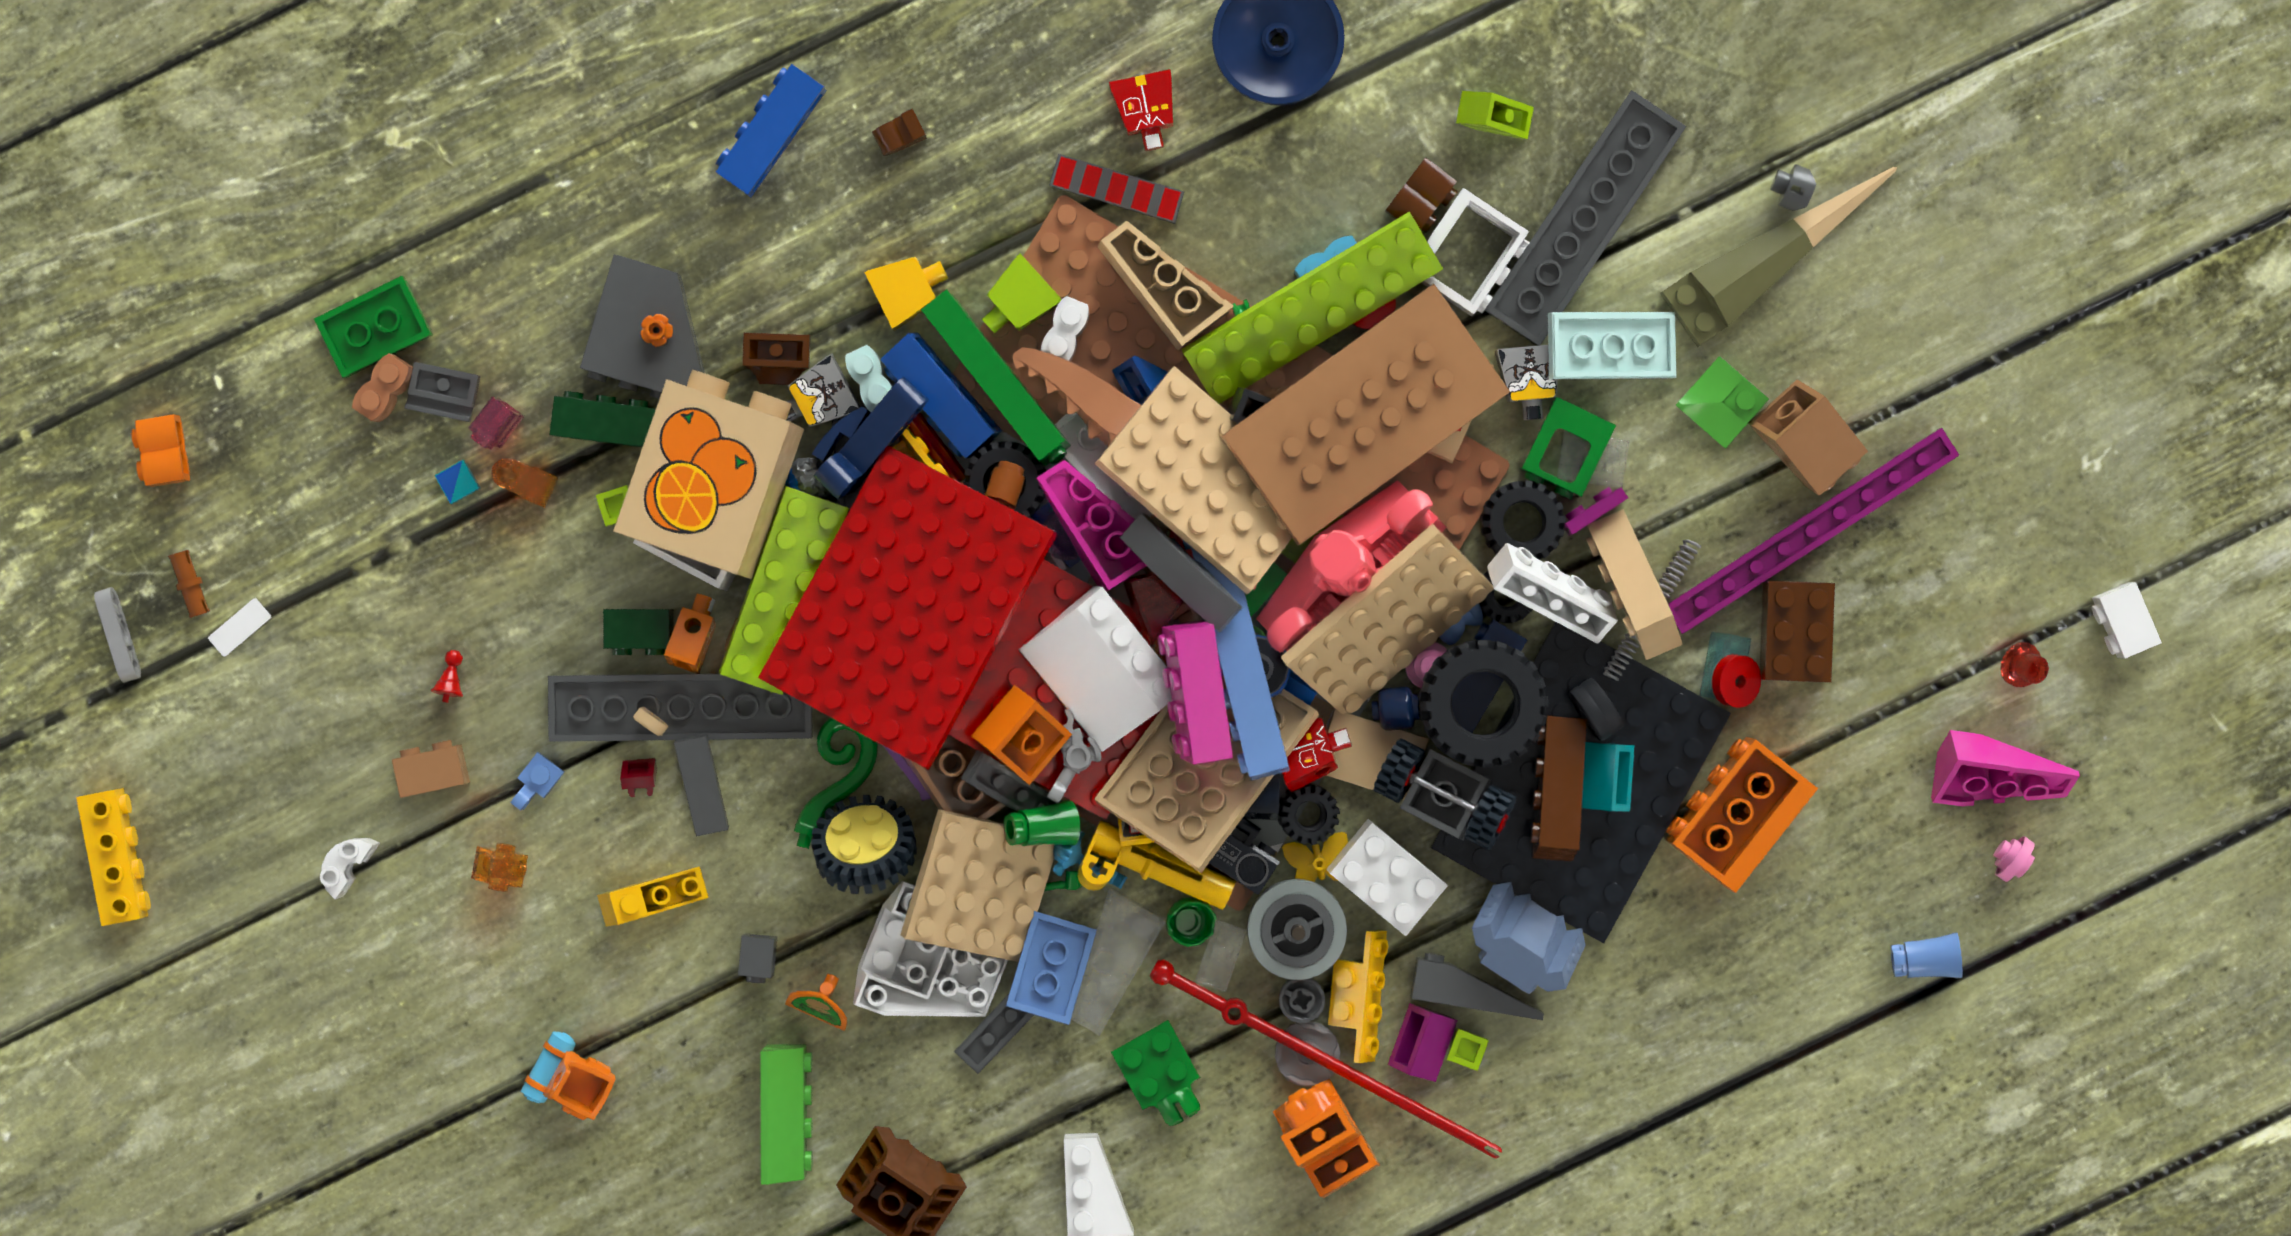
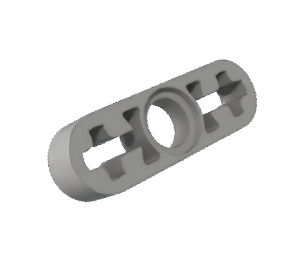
[94,587,141,683]

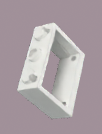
[1421,188,1529,316]

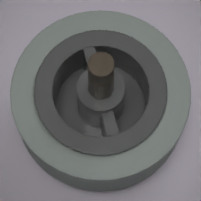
[1247,879,1347,980]

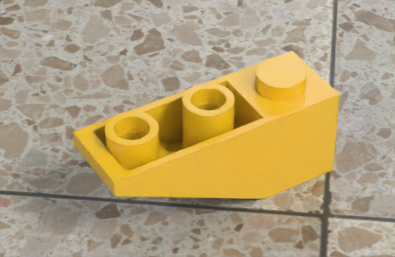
[597,866,709,927]

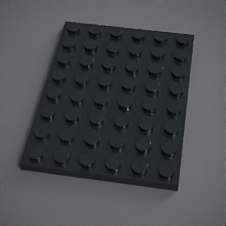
[1430,622,1731,943]

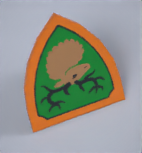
[785,974,848,1031]

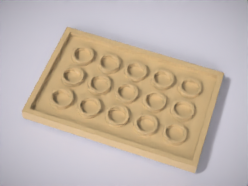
[1095,366,1292,594]
[1281,524,1494,715]
[1094,676,1319,873]

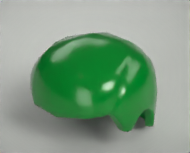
[1166,897,1217,947]

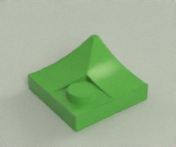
[1676,356,1769,449]

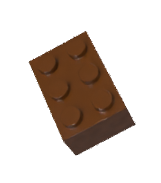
[1760,581,1835,682]

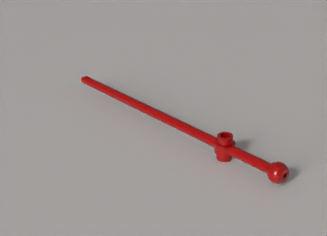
[1149,959,1502,1158]

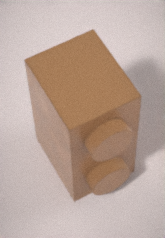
[392,740,470,798]

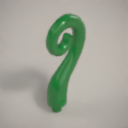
[794,718,878,849]

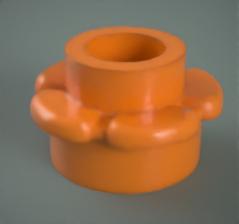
[640,314,673,347]

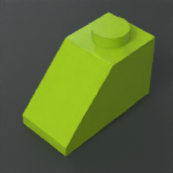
[1456,91,1534,139]

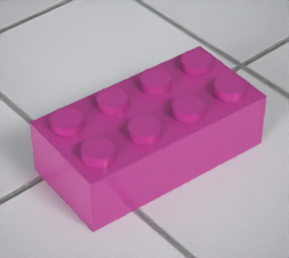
[1158,620,1233,765]

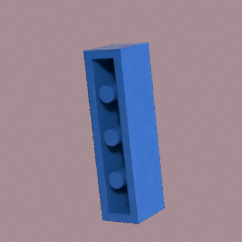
[716,64,827,198]
[880,332,1002,459]

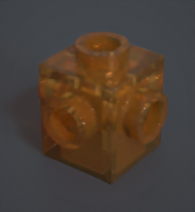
[471,843,528,892]

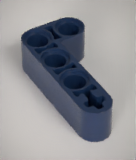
[814,377,929,499]

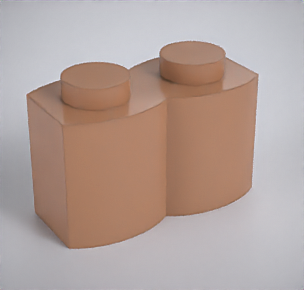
[352,353,413,423]

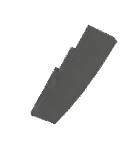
[1120,513,1243,632]

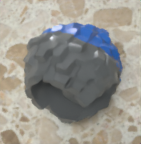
[784,457,831,500]

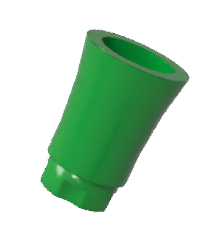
[1004,800,1080,846]

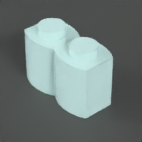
[845,345,893,412]

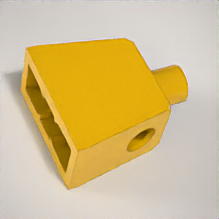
[864,257,949,331]

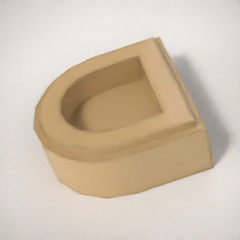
[633,707,669,736]

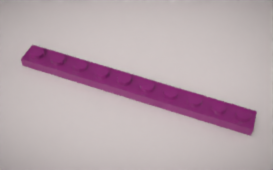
[1668,428,1959,634]

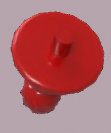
[431,650,463,703]

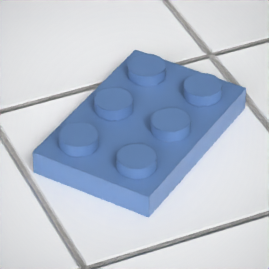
[1005,911,1097,1025]

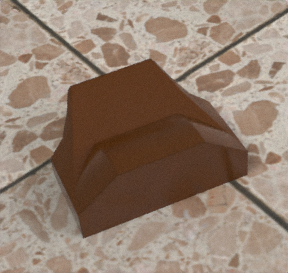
[743,333,811,385]

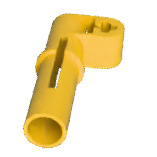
[1078,820,1236,910]

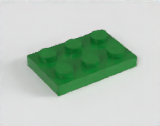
[314,276,433,378]

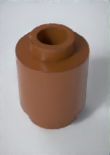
[985,461,1025,509]

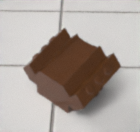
[836,1126,967,1236]

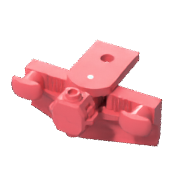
[1256,480,1446,652]

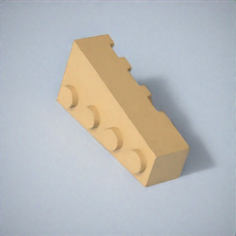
[1097,221,1234,351]
[1586,509,1683,660]

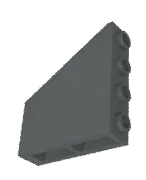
[580,254,705,399]

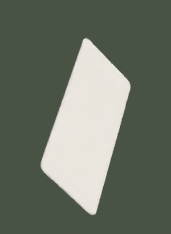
[208,598,271,657]

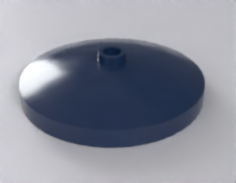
[1212,0,1345,106]

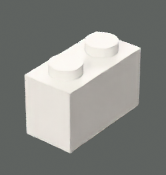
[2091,582,2162,659]

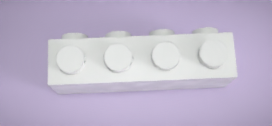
[1487,543,1618,644]

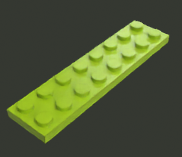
[1182,212,1443,404]

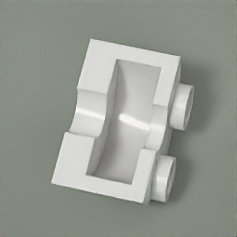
[320,838,380,900]

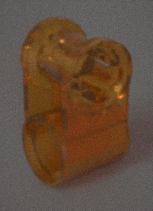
[491,458,558,508]

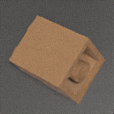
[1748,379,1868,496]

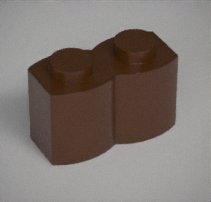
[1385,157,1458,233]

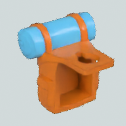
[521,1031,616,1120]

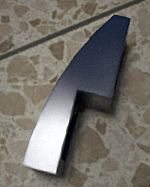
[812,407,871,461]

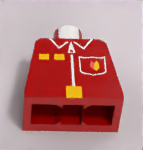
[1109,69,1173,151]
[1283,718,1352,792]

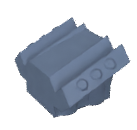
[1472,882,1586,994]

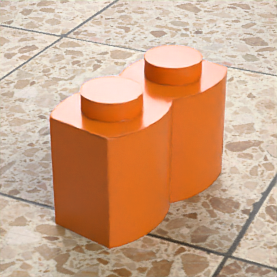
[131,414,190,487]

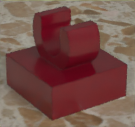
[620,758,657,797]

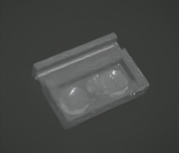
[1557,431,1630,488]

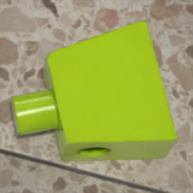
[982,253,1062,334]

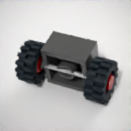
[1373,738,1516,850]

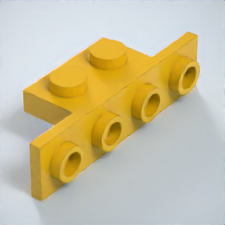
[1328,930,1388,1063]

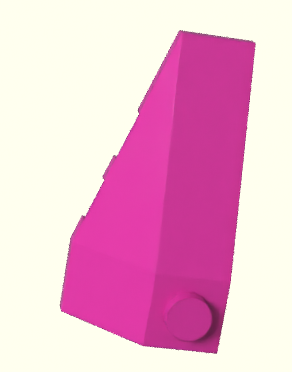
[1036,460,1147,591]
[1931,730,2080,807]

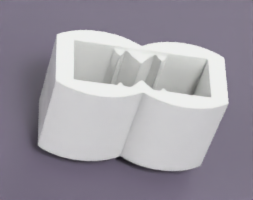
[1041,296,1089,362]

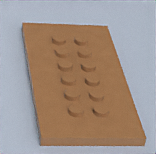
[1220,284,1510,545]

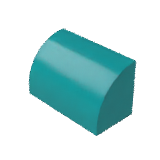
[1582,742,1635,811]

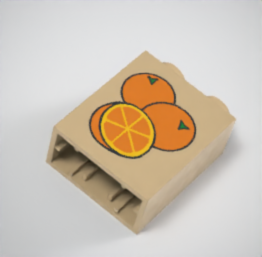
[614,370,804,579]

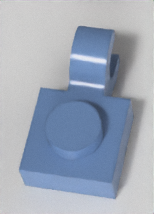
[510,752,565,811]

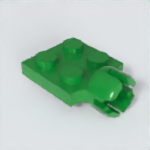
[1111,1020,1201,1126]

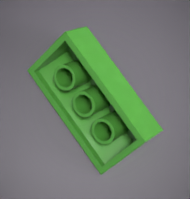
[760,1044,813,1185]

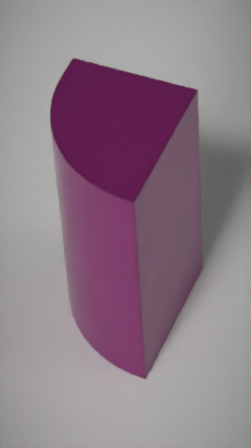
[1388,1003,1458,1082]

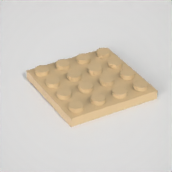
[900,809,1055,962]

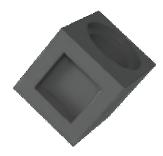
[738,933,778,983]

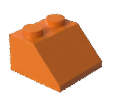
[972,685,1072,785]

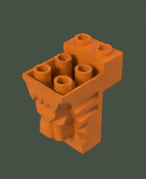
[1273,1078,1380,1198]

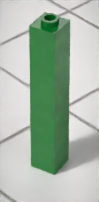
[921,289,1072,466]

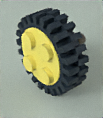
[811,795,917,894]

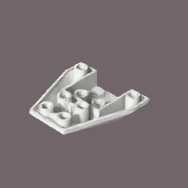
[853,881,1008,1017]

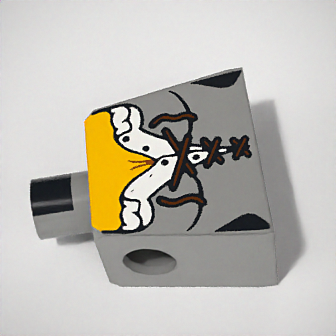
[1495,345,1558,421]
[786,353,861,427]

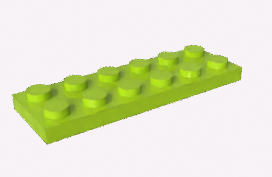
[718,486,849,695]

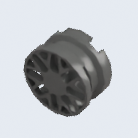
[1279,978,1325,1024]

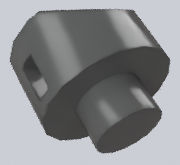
[1770,164,1816,211]

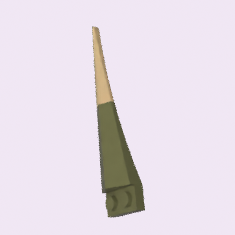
[1660,167,1897,347]

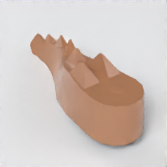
[1012,347,1141,447]

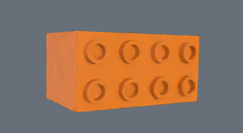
[1665,737,1818,893]

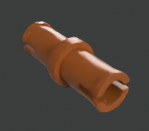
[168,549,210,618]

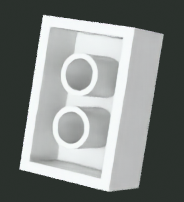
[1327,819,1448,936]

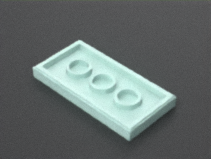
[1548,312,1676,379]

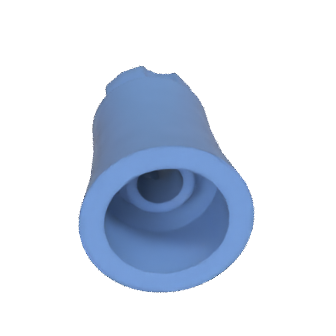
[1891,932,1963,978]

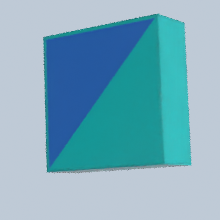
[435,460,481,505]

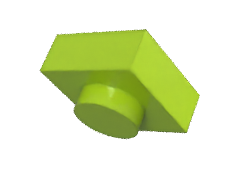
[596,485,629,527]
[1446,1028,1489,1071]

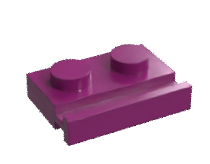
[1563,487,1628,536]

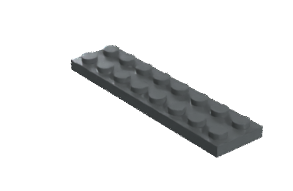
[1484,90,1687,346]
[548,674,813,742]

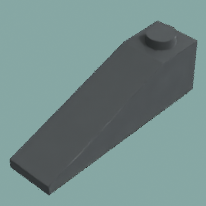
[1410,953,1544,1020]

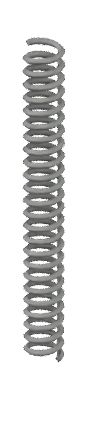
[1603,540,1701,681]

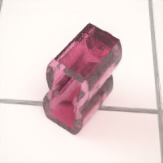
[468,396,525,450]

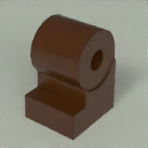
[872,109,927,156]

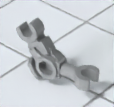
[1047,709,1101,803]

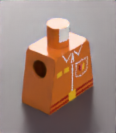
[664,594,716,674]

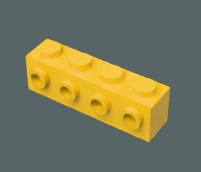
[76,788,151,926]

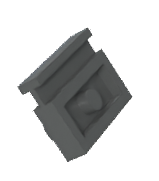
[405,362,481,422]

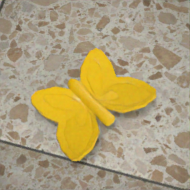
[1282,832,1348,882]

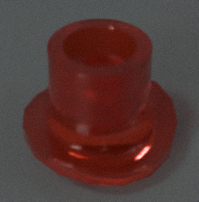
[2000,642,2049,687]

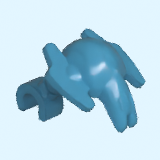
[1053,831,1127,889]

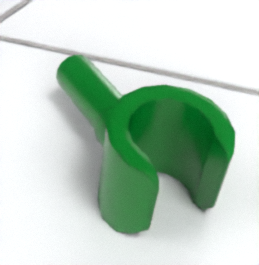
[1044,871,1082,892]

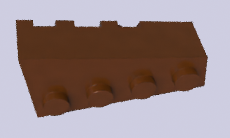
[1531,716,1587,862]

